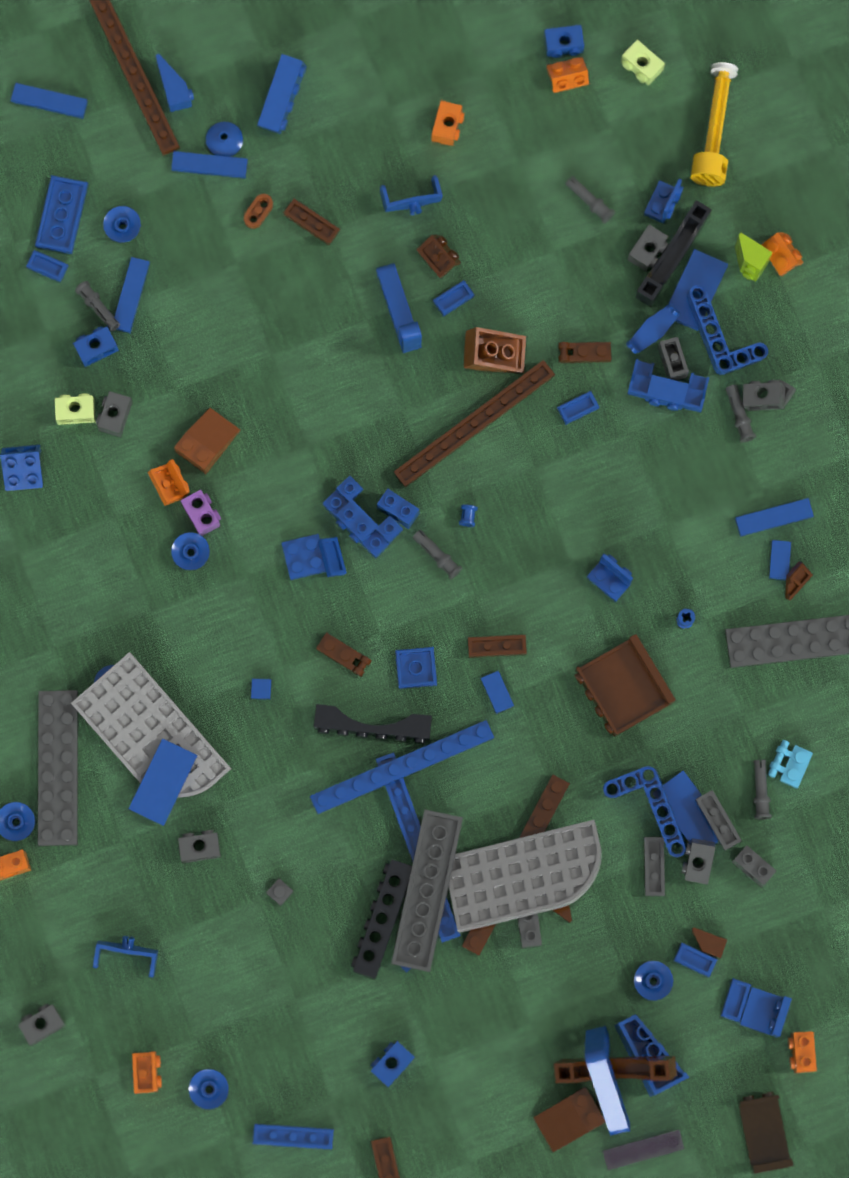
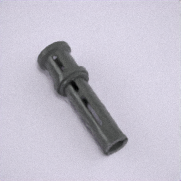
[565,176,615,224]
[75,281,120,331]
[725,385,756,443]
[412,529,463,580]
[753,760,772,820]

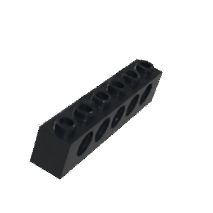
[351,859,412,980]

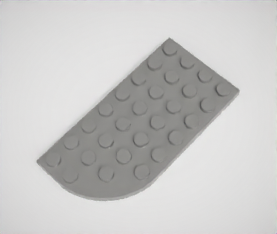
[71,652,232,797]
[449,820,602,933]

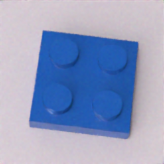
[281,534,326,580]

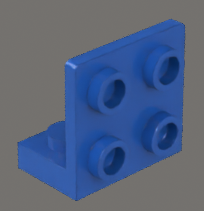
[644,179,684,224]
[0,445,43,491]
[587,554,633,602]
[740,988,792,1037]

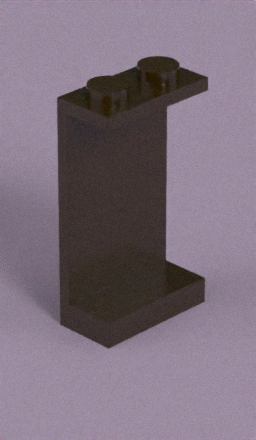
[738,1092,794,1174]

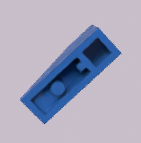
[156,54,194,112]

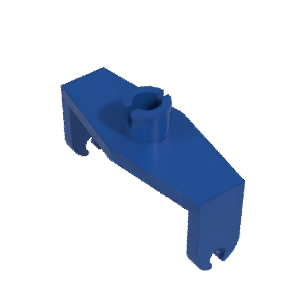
[380,175,443,215]
[626,303,681,354]
[93,936,158,978]

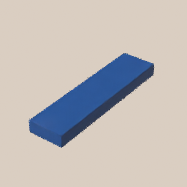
[11,83,88,119]
[171,151,248,179]
[114,257,150,333]
[735,498,814,537]
[253,1124,334,1149]

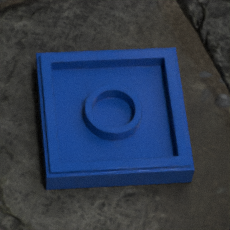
[395,647,437,689]

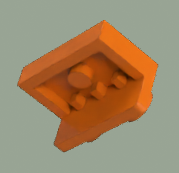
[546,57,589,93]
[761,232,803,276]
[148,459,190,506]
[788,1031,817,1073]
[132,1051,162,1094]

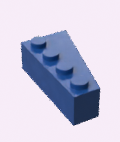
[257,54,307,134]
[614,1014,689,1097]

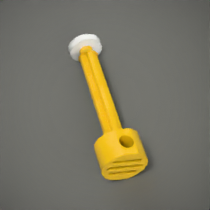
[690,62,738,187]

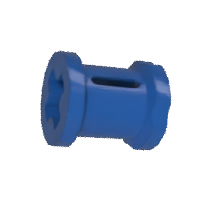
[459,504,478,527]
[676,609,695,629]

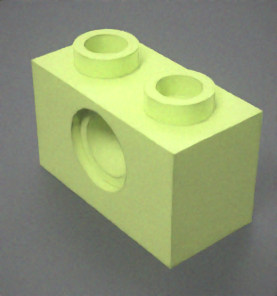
[621,40,665,85]
[55,393,96,425]

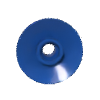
[206,122,243,157]
[103,206,141,243]
[171,532,210,570]
[0,802,35,841]
[634,961,673,1001]
[189,1069,229,1109]

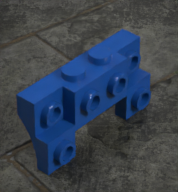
[627,359,710,413]
[323,476,403,559]

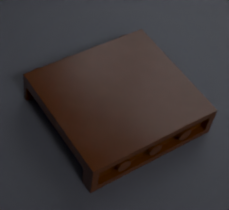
[575,634,676,737]

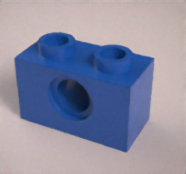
[544,25,584,58]
[73,326,119,367]
[377,488,419,529]
[370,1041,415,1087]

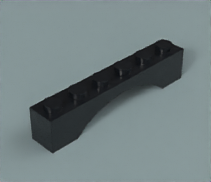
[635,200,712,307]
[314,704,432,744]

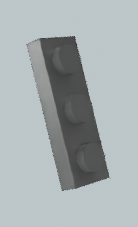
[695,790,742,851]
[644,837,665,896]

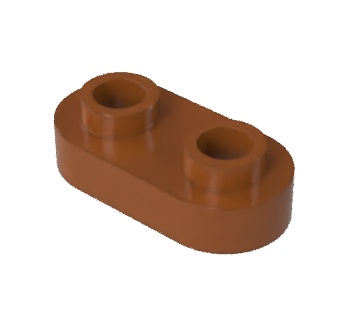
[244,194,273,229]

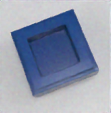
[251,679,272,700]

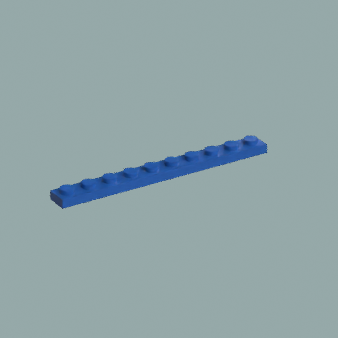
[310,720,494,815]
[376,753,460,943]

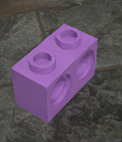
[181,490,221,536]

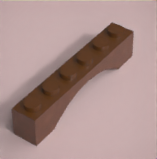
[554,1056,677,1083]

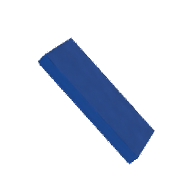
[35,175,88,254]
[669,249,728,331]
[129,738,198,826]
[652,771,719,844]

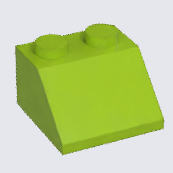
[735,233,773,282]

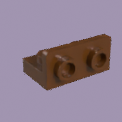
[416,235,461,278]

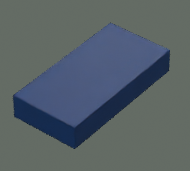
[26,250,69,283]
[433,280,475,317]
[557,391,599,425]
[318,537,347,577]
[769,540,791,580]
[481,671,514,714]
[673,943,718,978]
[720,978,751,1022]

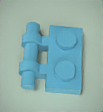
[768,740,813,789]

